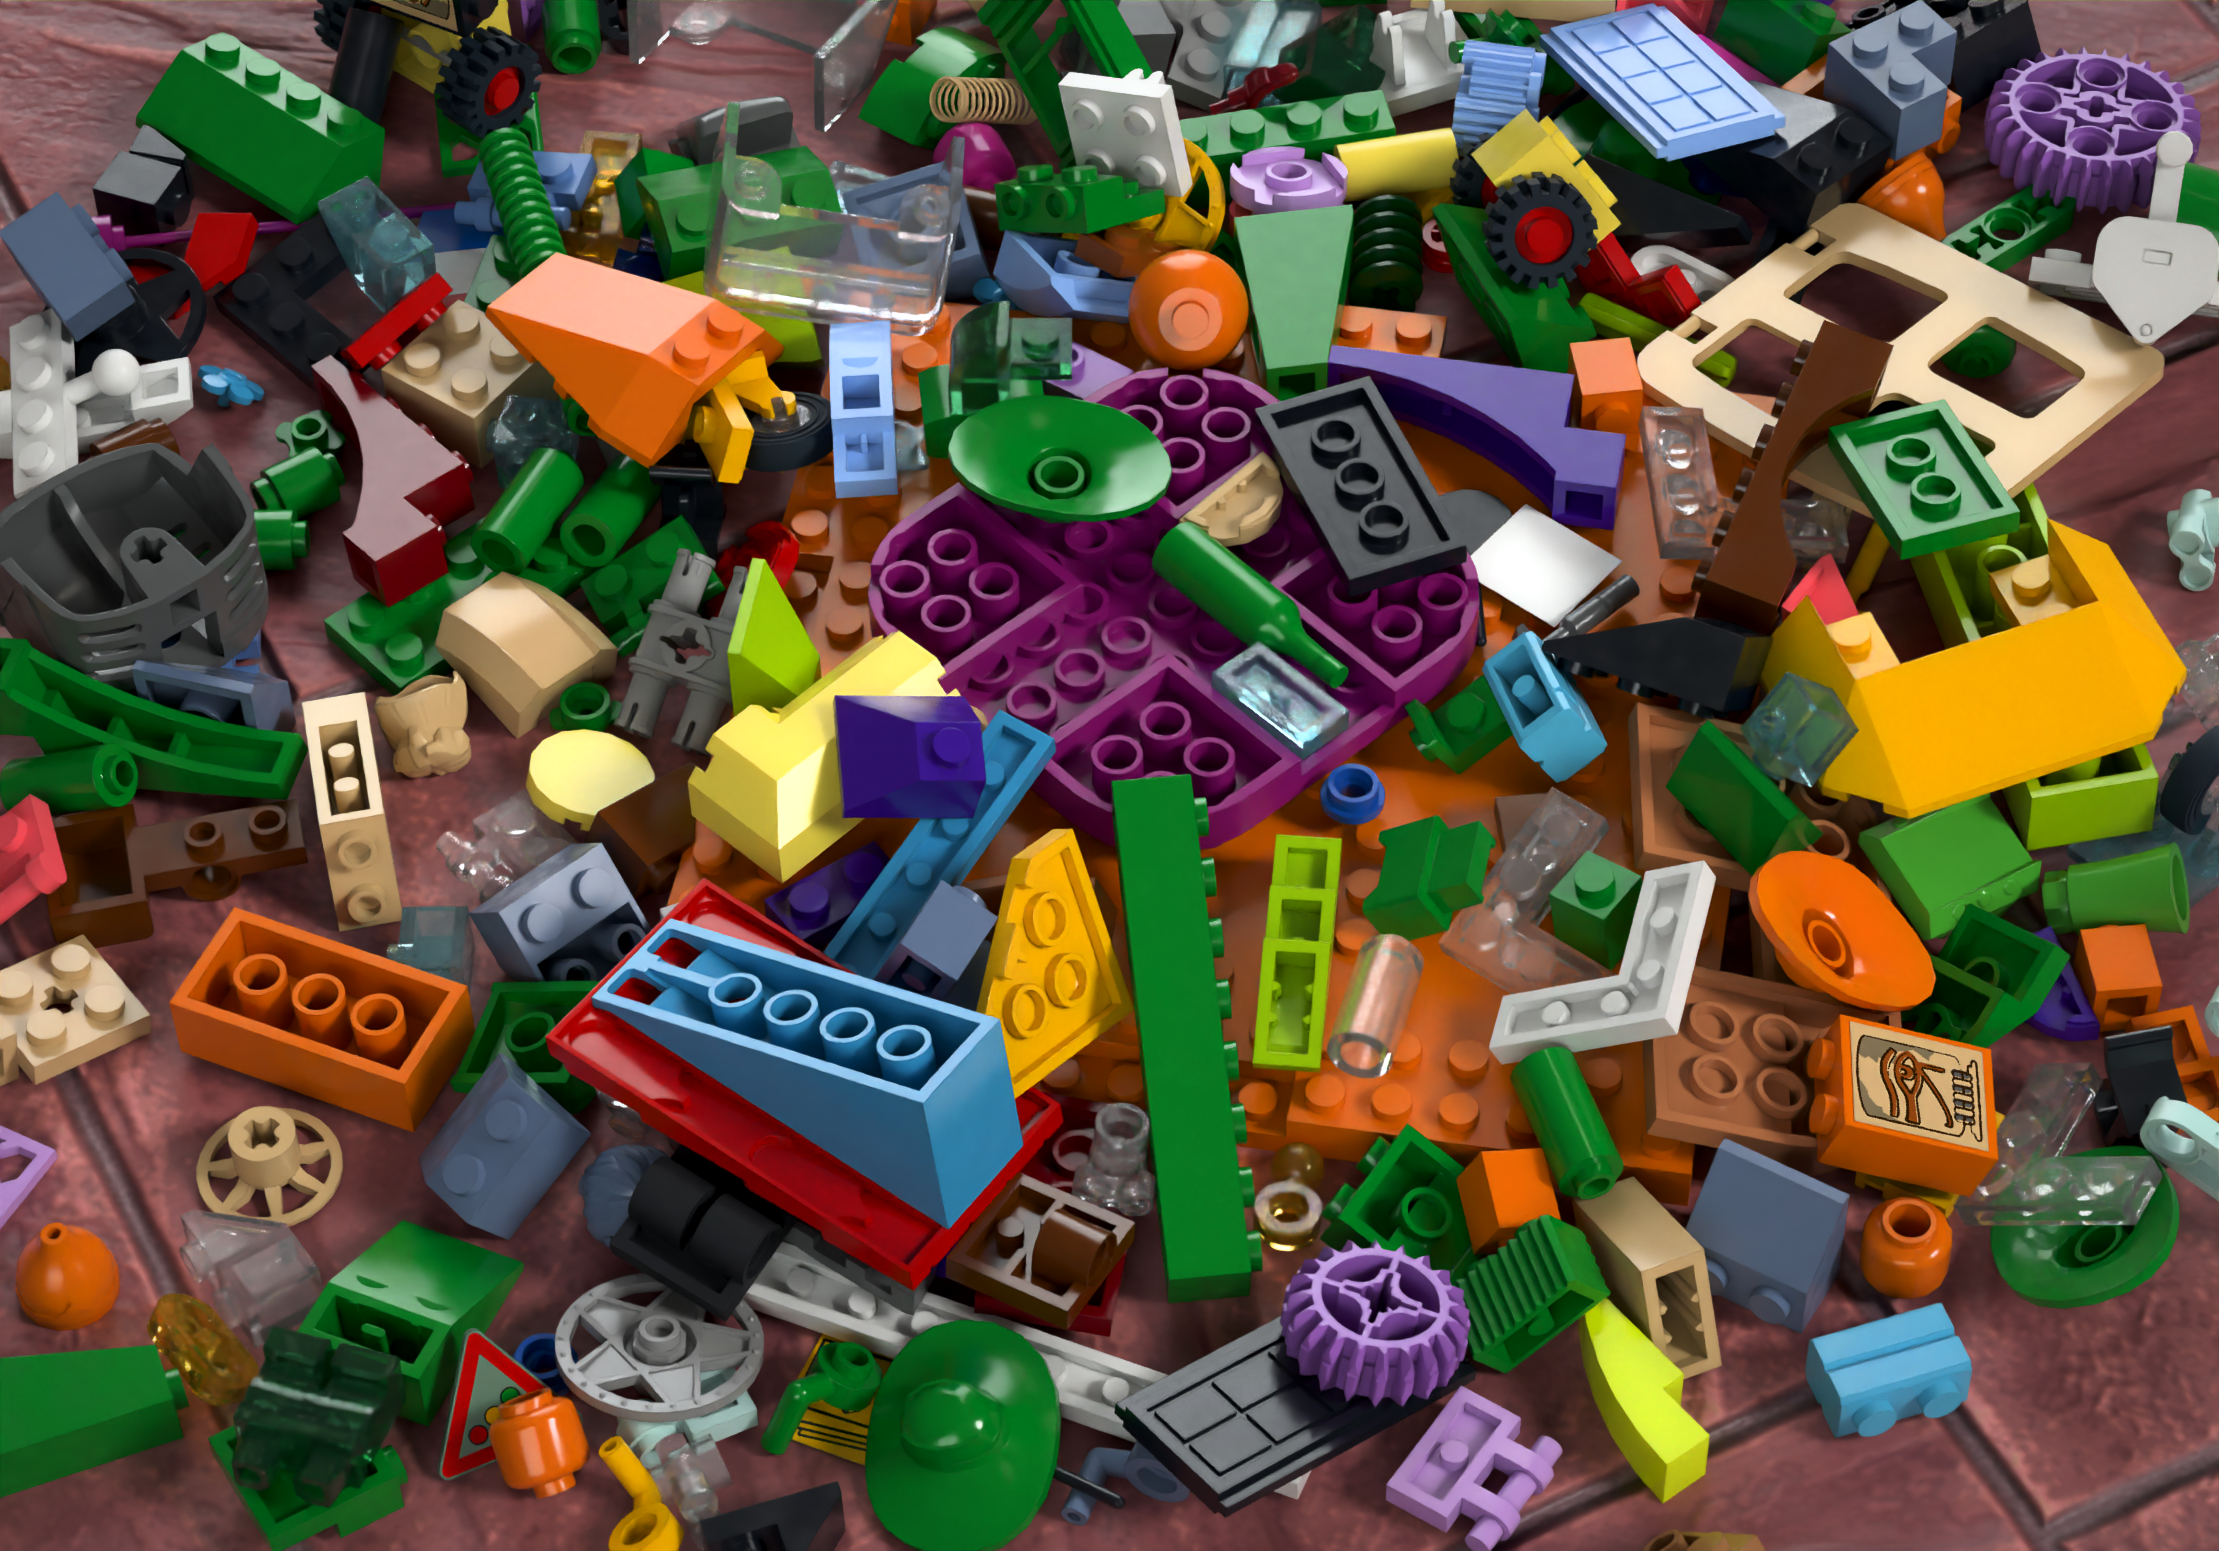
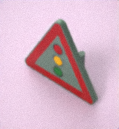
[437,1328,583,1480]

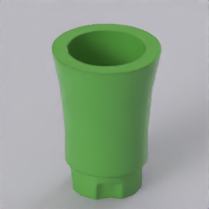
[2042,842,2190,936]

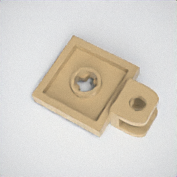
[0,934,151,1086]

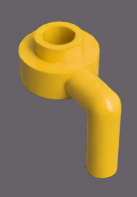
[598,1436,684,1551]

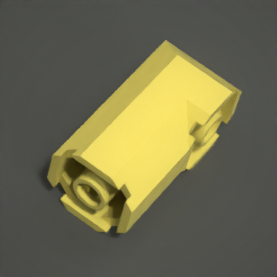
[688,631,961,884]

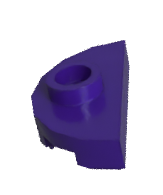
[2024,926,2100,1042]

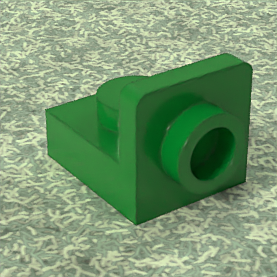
[1405,675,1513,775]

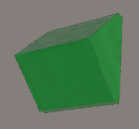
[1665,720,1824,876]

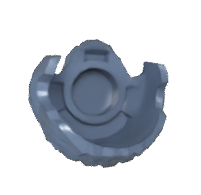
[578,1144,670,1250]

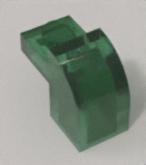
[1272,3,1386,104]
[948,301,1073,414]

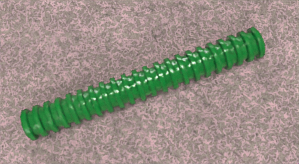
[478,128,596,436]

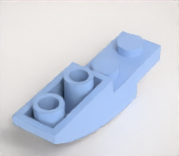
[829,320,898,499]

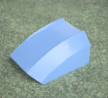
[993,230,1138,324]

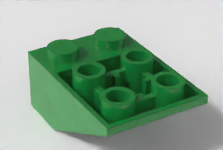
[295,1220,524,1427]

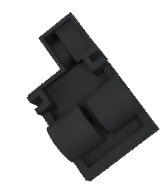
[609,1144,799,1322]

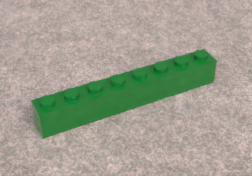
[1111,774,1263,1304]

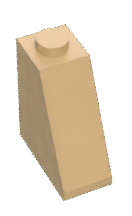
[1571,1176,1722,1380]

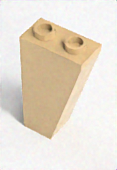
[302,692,404,932]

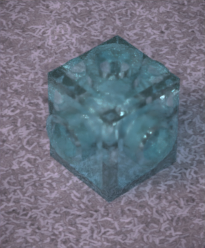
[486,395,578,489]

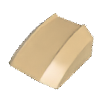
[435,571,618,739]

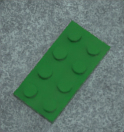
[324,516,596,696]

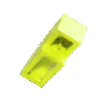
[1578,1297,1710,1504]

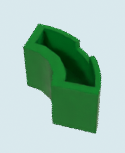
[858,26,1007,150]

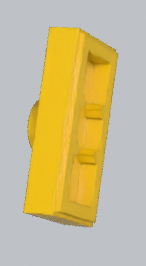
[688,377,754,484]

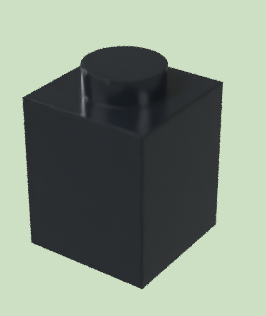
[92,151,191,247]

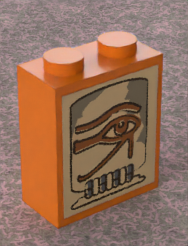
[1807,1014,1998,1197]

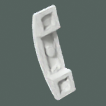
[0,357,193,459]

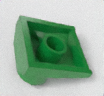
[450,981,600,1115]

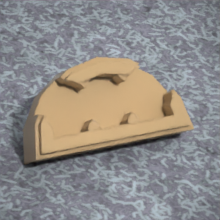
[1179,451,1284,547]

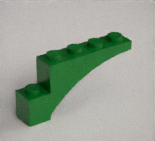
[0,637,308,800]

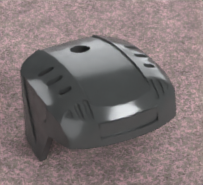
[0,443,269,697]

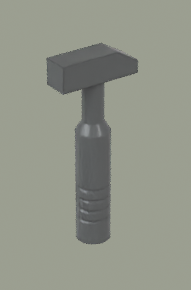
[1512,575,1640,642]

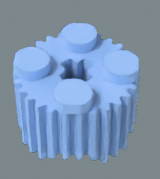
[1452,40,1547,156]

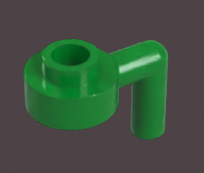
[760,1342,883,1455]

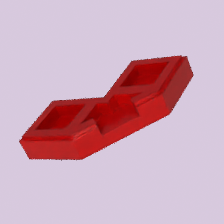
[128,213,259,320]
[1573,232,1702,329]

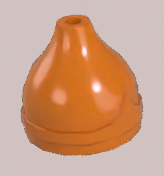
[1856,153,1947,242]
[15,1222,120,1331]

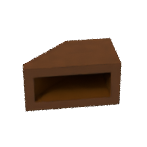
[584,762,696,901]

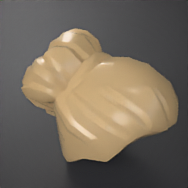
[374,671,471,779]

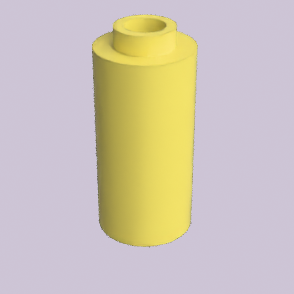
[1333,127,1459,203]

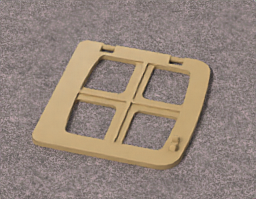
[1637,203,2165,520]

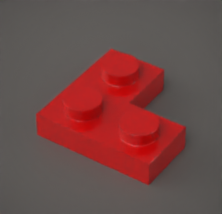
[340,272,453,371]

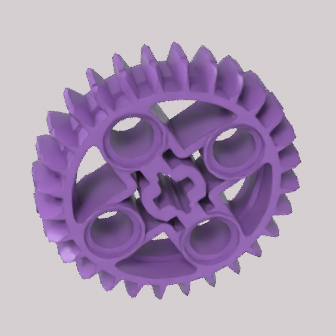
[1984,46,2201,215]

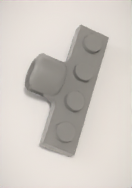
[1159,0,1254,112]

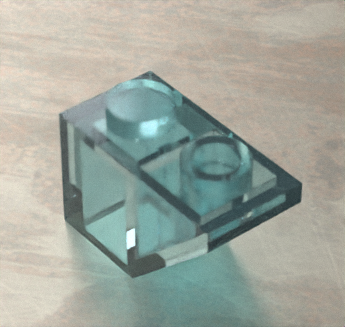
[318,176,436,313]

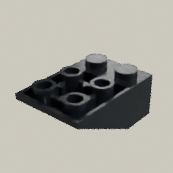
[1845,0,2041,113]
[1541,617,1774,720]

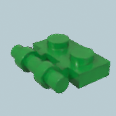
[579,515,726,658]

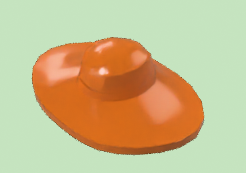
[1748,851,1936,1012]

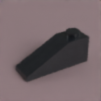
[1584,153,1754,254]

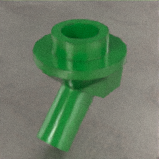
[1448,8,1530,64]

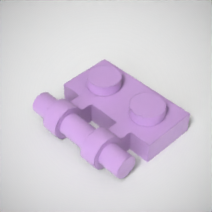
[1386,1386,1563,1551]

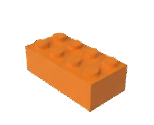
[169,907,475,1133]

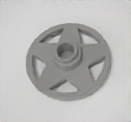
[555,1273,764,1422]

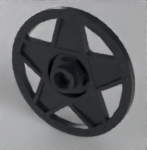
[43,248,207,378]

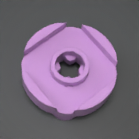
[1230,146,1348,215]

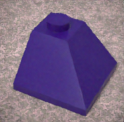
[833,695,986,818]

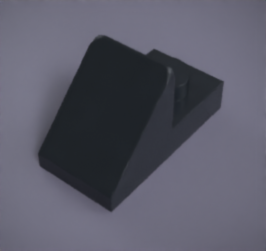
[700,1481,846,1551]

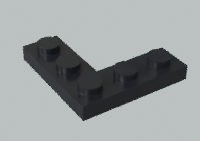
[213,191,388,394]

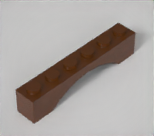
[1691,320,1894,636]

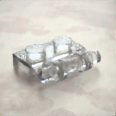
[436,789,579,904]

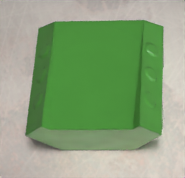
[1857,793,2042,940]

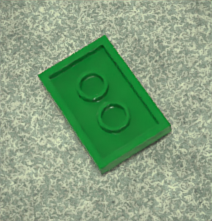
[1828,399,2020,560]

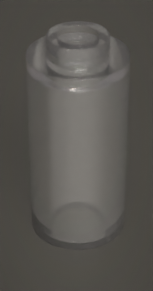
[1327,934,1424,1078]

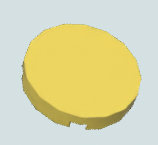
[526,729,655,831]

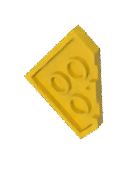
[976,829,1134,1099]

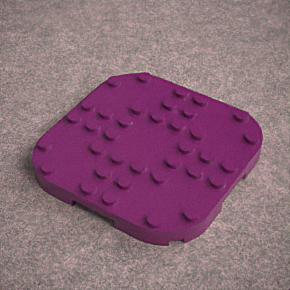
[868,367,1479,850]

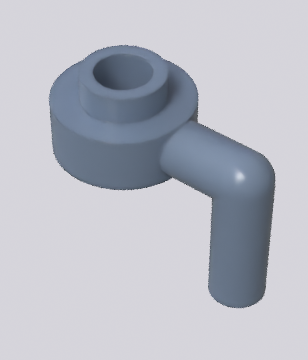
[1061,1441,1191,1526]

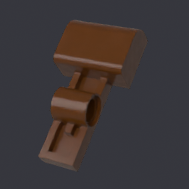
[46,798,308,948]

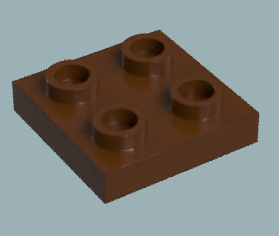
[946,1172,1135,1330]

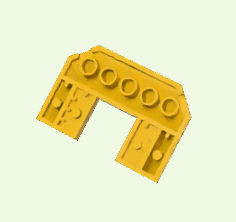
[1759,518,2187,819]

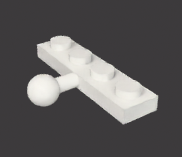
[9,308,141,499]

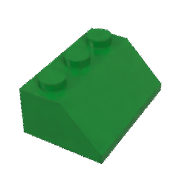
[635,146,845,281]
[1431,203,1597,373]

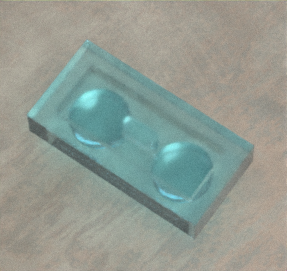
[1212,641,1349,760]

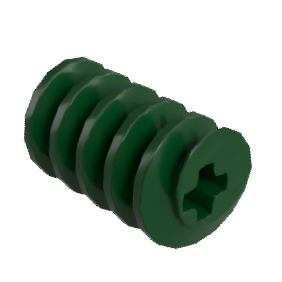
[1348,195,1423,313]

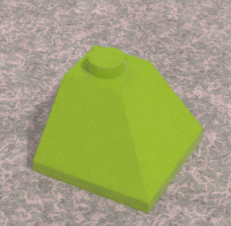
[727,558,822,717]

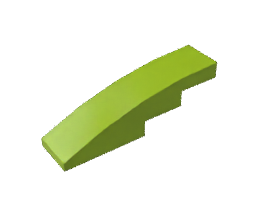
[1252,834,1342,1073]

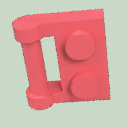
[0,794,67,926]

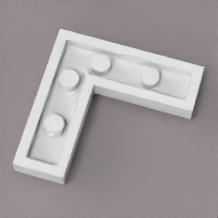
[1489,860,1716,1065]

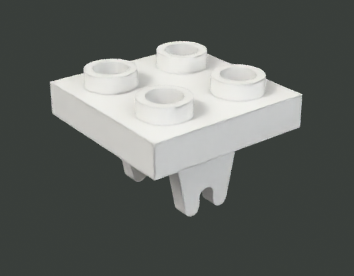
[1340,0,1469,117]
[1058,69,1193,198]

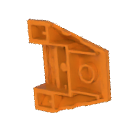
[485,252,784,469]

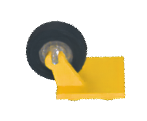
[679,350,833,473]

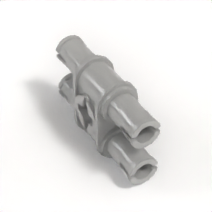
[614,548,748,757]

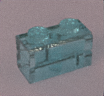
[1223,0,1330,108]

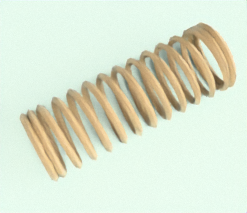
[929,76,1037,125]

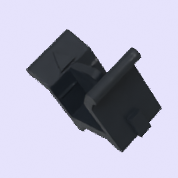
[649,439,727,561]
[2079,1025,2188,1169]

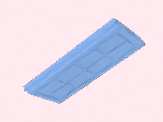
[1539,3,1785,162]

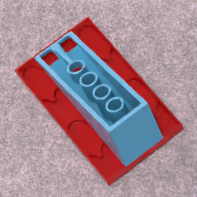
[545,878,1064,1291]

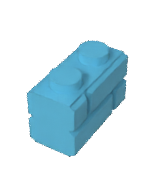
[1482,631,1608,783]
[1805,1303,1972,1438]

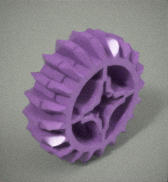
[1280,1239,1470,1407]

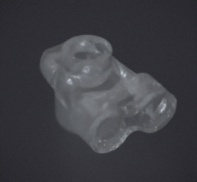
[1071,1103,1156,1216]
[649,1433,734,1551]

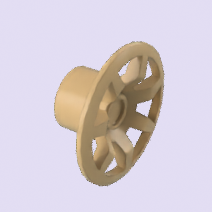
[196,1106,343,1231]

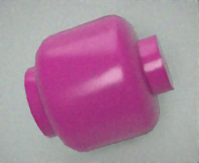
[932,123,1017,190]

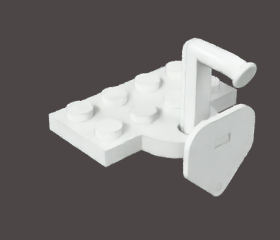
[2028,131,2219,346]

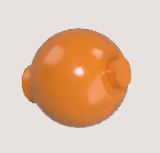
[1128,249,1249,371]

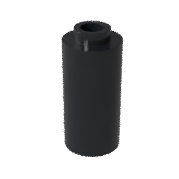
[328,7,404,125]

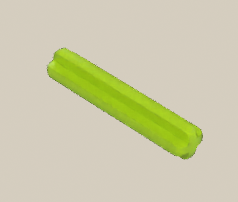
[1577,293,1738,388]

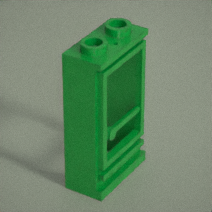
[977,0,1153,171]

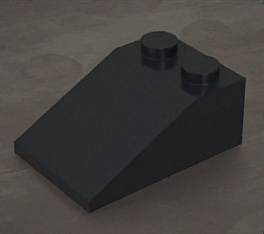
[1694,80,1893,239]

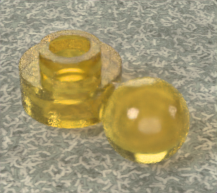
[1253,1142,1325,1251]

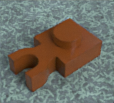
[1074,225,1181,278]

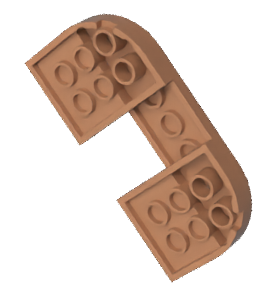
[1628,702,1902,1177]

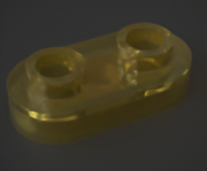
[147,1293,259,1405]

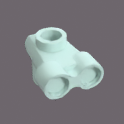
[2167,489,2219,591]

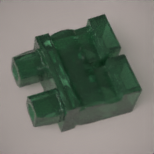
[231,1326,406,1508]

